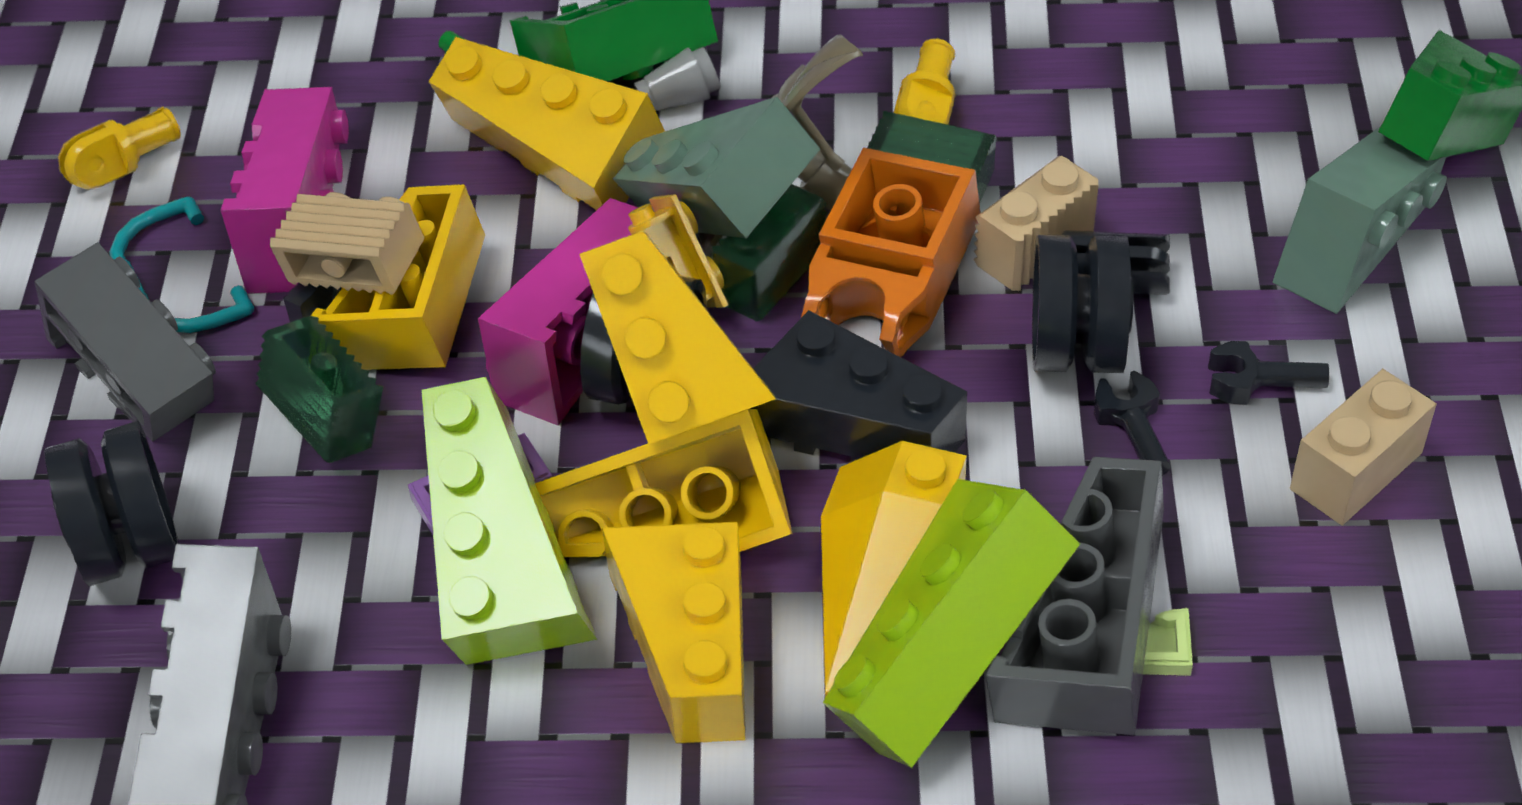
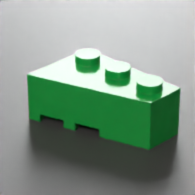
[510,0,718,81]
[1378,30,1522,161]

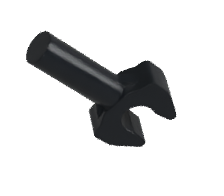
[1208,341,1329,405]
[1094,371,1171,476]

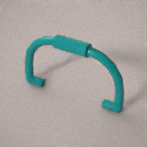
[109,196,254,334]

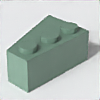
[613,97,821,238]
[1272,126,1447,314]

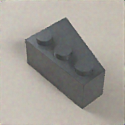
[34,242,216,441]

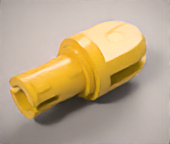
[893,39,956,147]
[58,107,181,189]

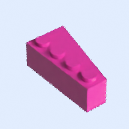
[220,87,349,294]

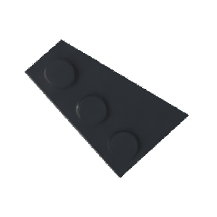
[750,310,967,462]

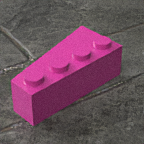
[478,198,638,426]

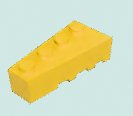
[429,37,665,211]

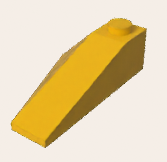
[535,409,792,557]
[821,441,967,697]

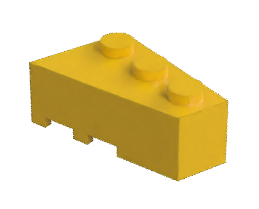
[306,184,485,371]
[579,231,776,445]
[602,522,746,743]

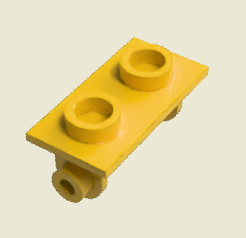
[628,194,728,308]

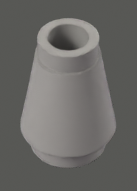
[634,47,721,111]

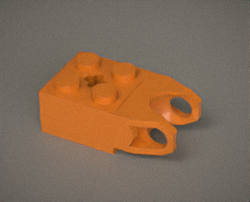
[801,148,980,357]

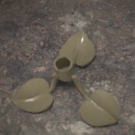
[698,35,863,257]

